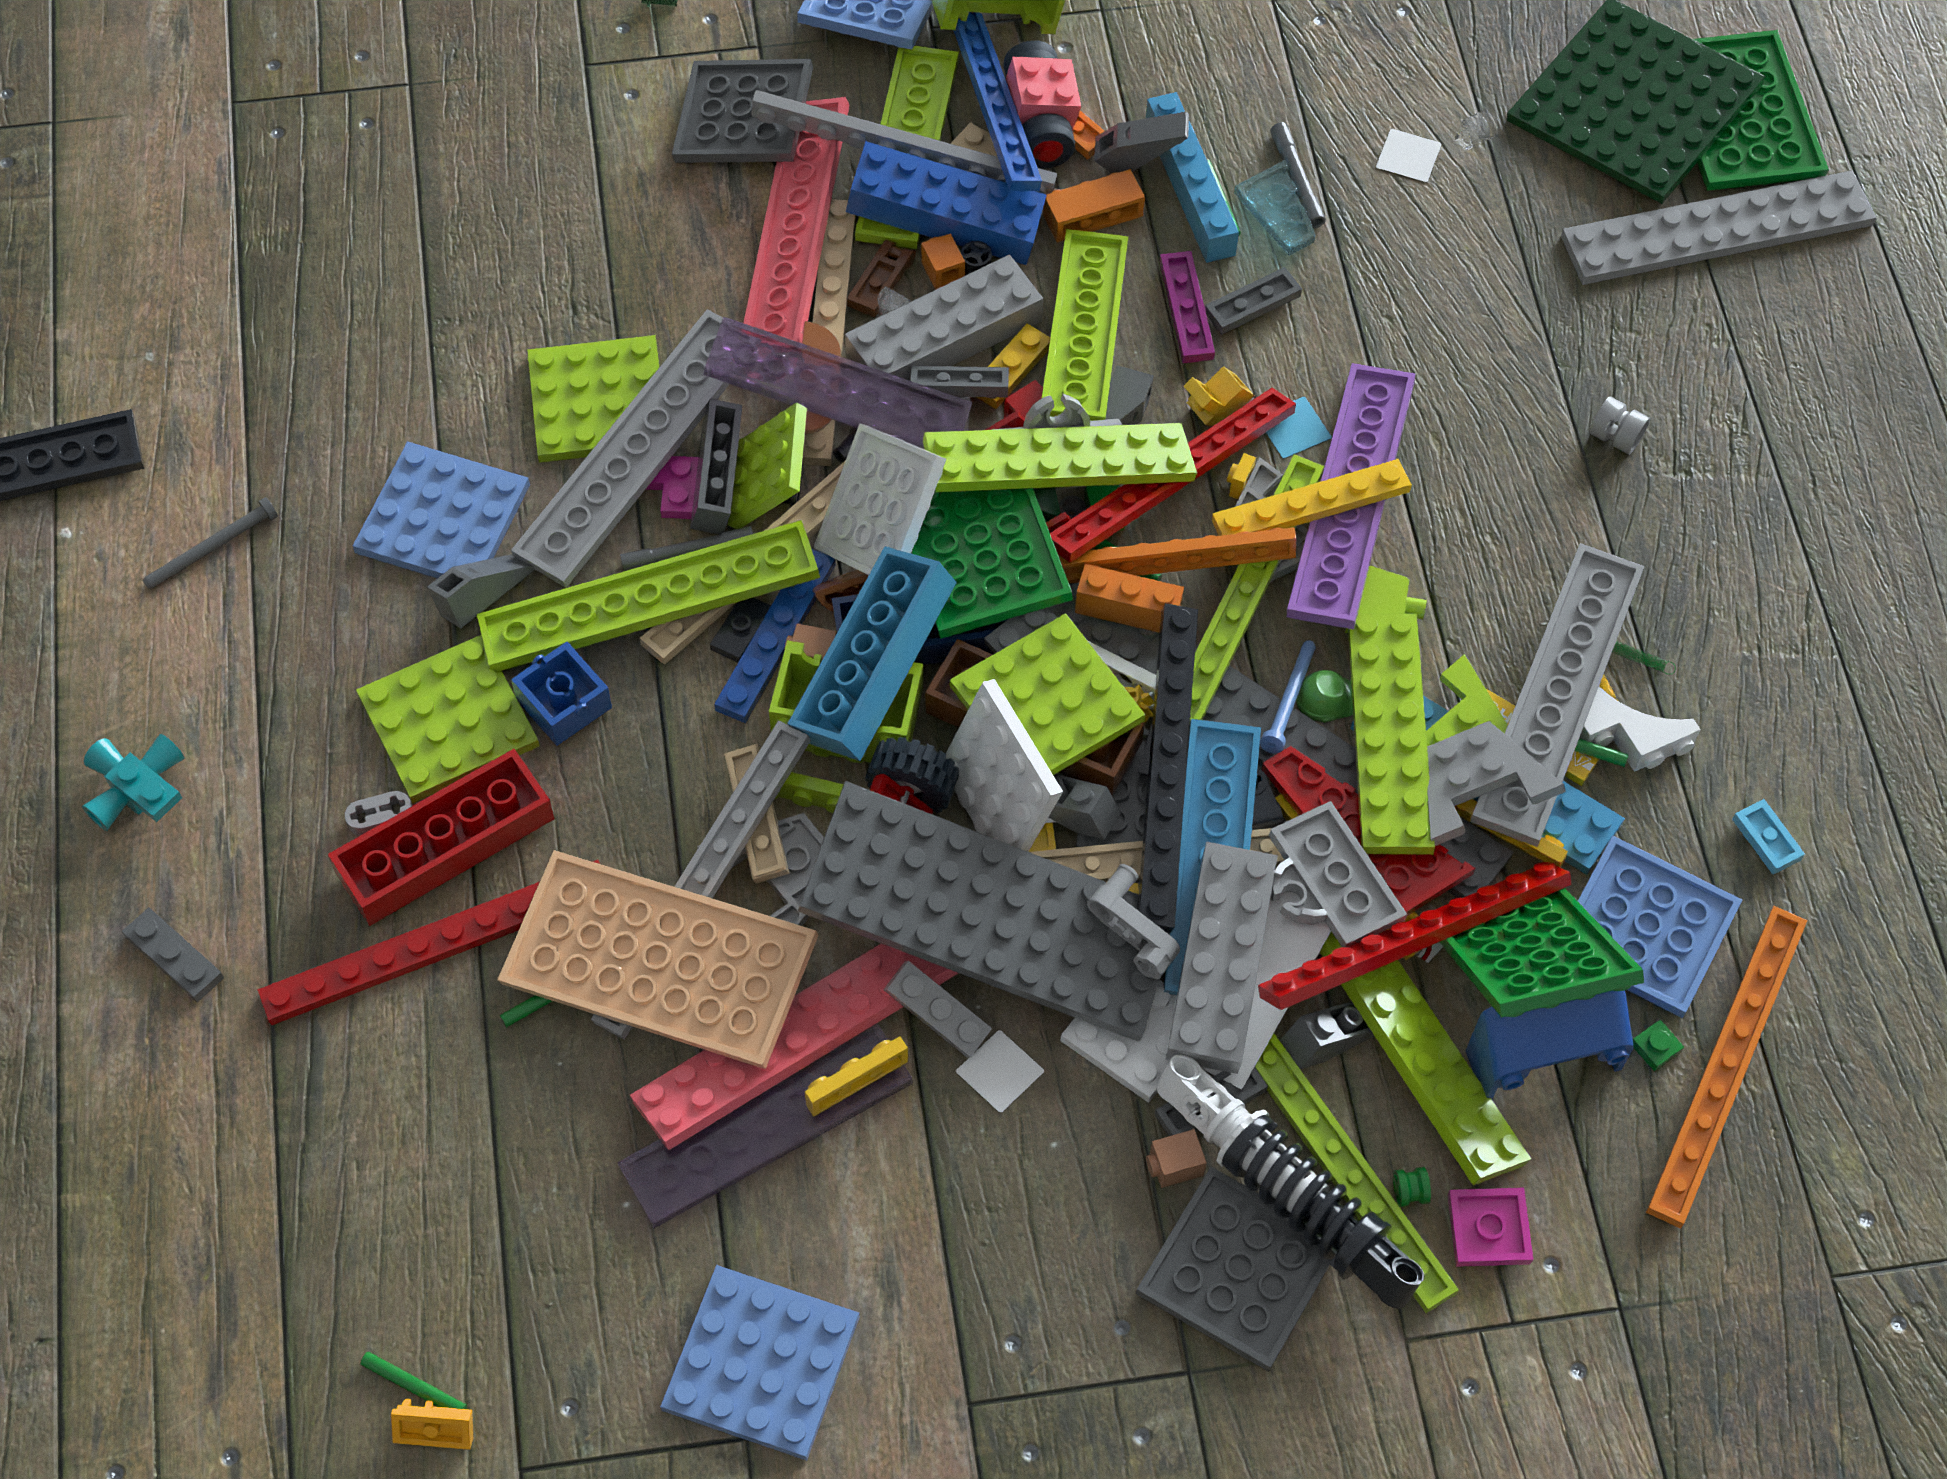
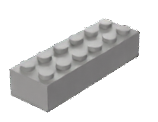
[845,254,1043,402]
[1165,842,1278,1074]

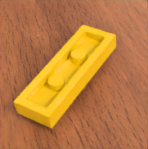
[977,323,1051,409]
[805,1036,908,1117]

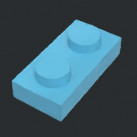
[1732,799,1805,875]

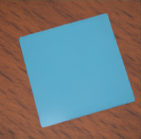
[1266,397,1332,458]

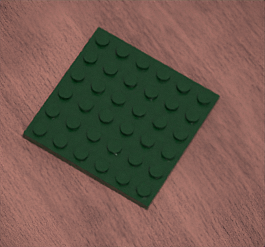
[1507,0,1765,204]

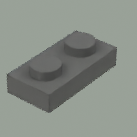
[984,608,1056,654]

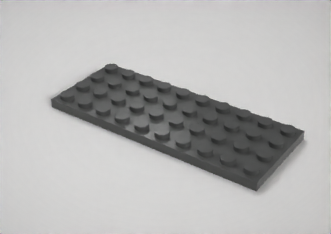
[798,781,1170,1042]

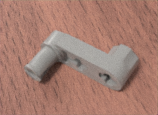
[1087,864,1180,979]

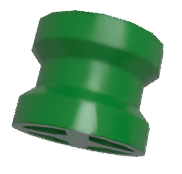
[1393,1167,1431,1207]

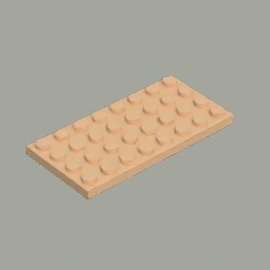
[498,850,819,1069]

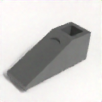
[1094,112,1189,173]
[1105,365,1154,425]
[427,554,535,628]
[1048,774,1121,840]
[1280,1001,1374,1069]

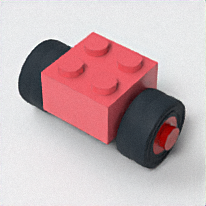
[1003,41,1081,169]

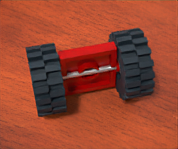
[865,737,959,814]

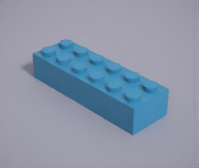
[788,546,957,761]

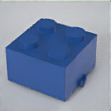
[511,642,612,746]

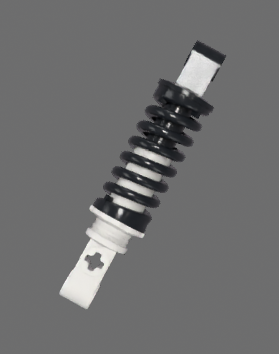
[1157,1054,1424,1309]

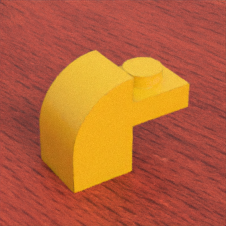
[1184,366,1255,426]

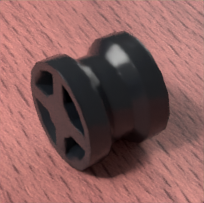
[960,241,992,276]

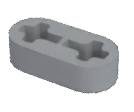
[345,791,412,836]

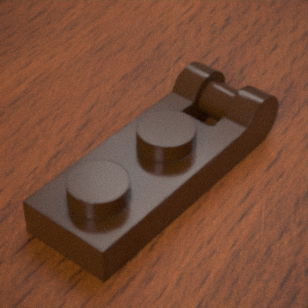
[847,239,916,318]

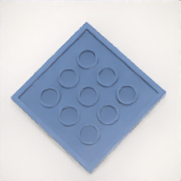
[797,0,934,50]
[353,441,530,579]
[1578,836,1742,1018]
[660,1265,860,1461]

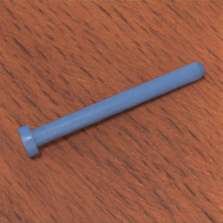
[1260,640,1316,754]

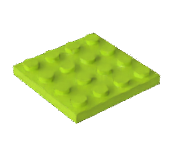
[527,335,660,463]
[950,613,1145,775]
[356,635,540,804]

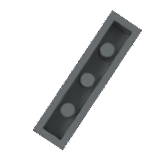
[690,399,742,534]

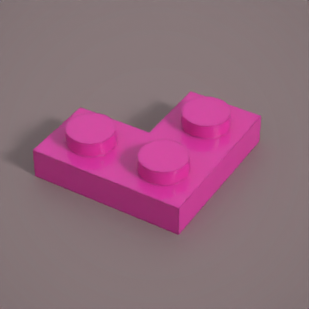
[646,456,698,519]

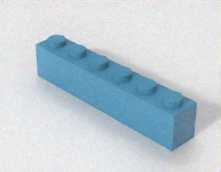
[1146,92,1239,263]

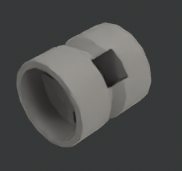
[1589,396,1651,455]

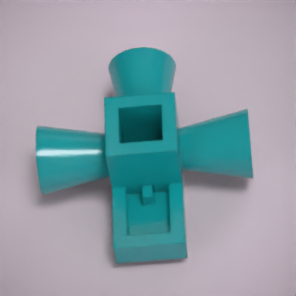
[82,734,185,831]

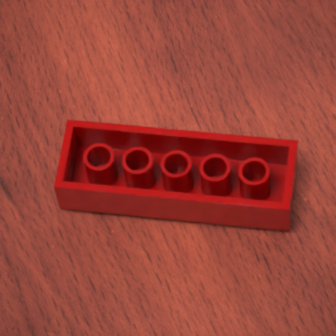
[328,749,555,926]

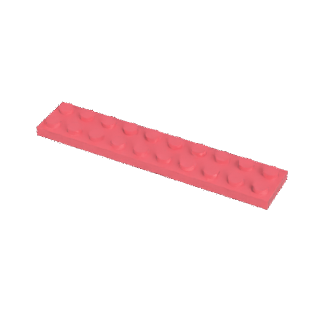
[742,97,850,357]
[630,943,958,1151]

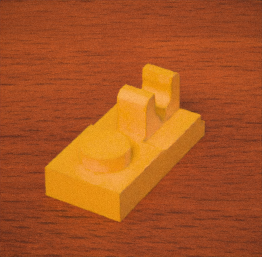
[391,1399,473,1450]

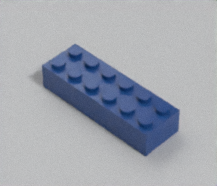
[846,141,1046,265]

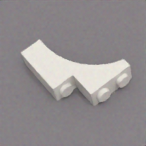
[1579,687,1701,772]

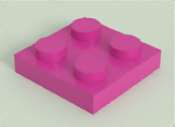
[1447,1188,1533,1267]

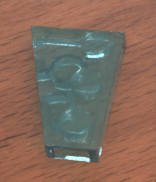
[1234,160,1316,256]

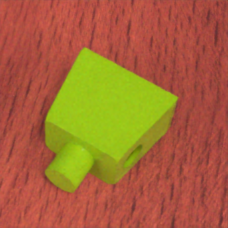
[1345,566,1427,633]

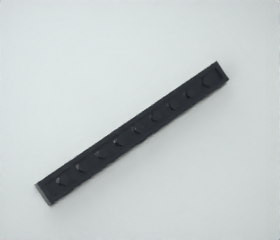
[1137,603,1198,933]

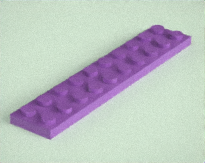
[1287,363,1416,630]

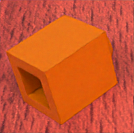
[921,233,965,290]

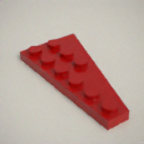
[1261,746,1476,916]

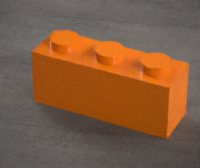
[1043,169,1145,242]
[1075,564,1184,633]

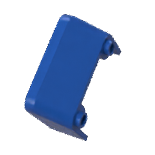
[1465,991,1634,1099]

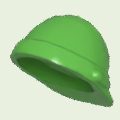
[1296,670,1353,723]

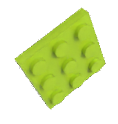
[728,403,807,529]

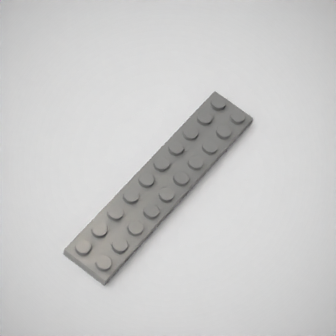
[1561,170,1877,285]
[511,309,761,588]
[1470,543,1644,847]

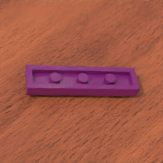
[1160,251,1215,363]

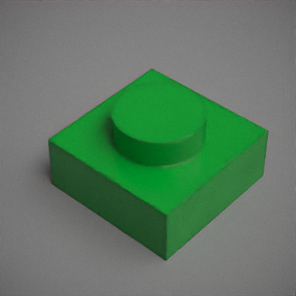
[1633,1020,1685,1072]

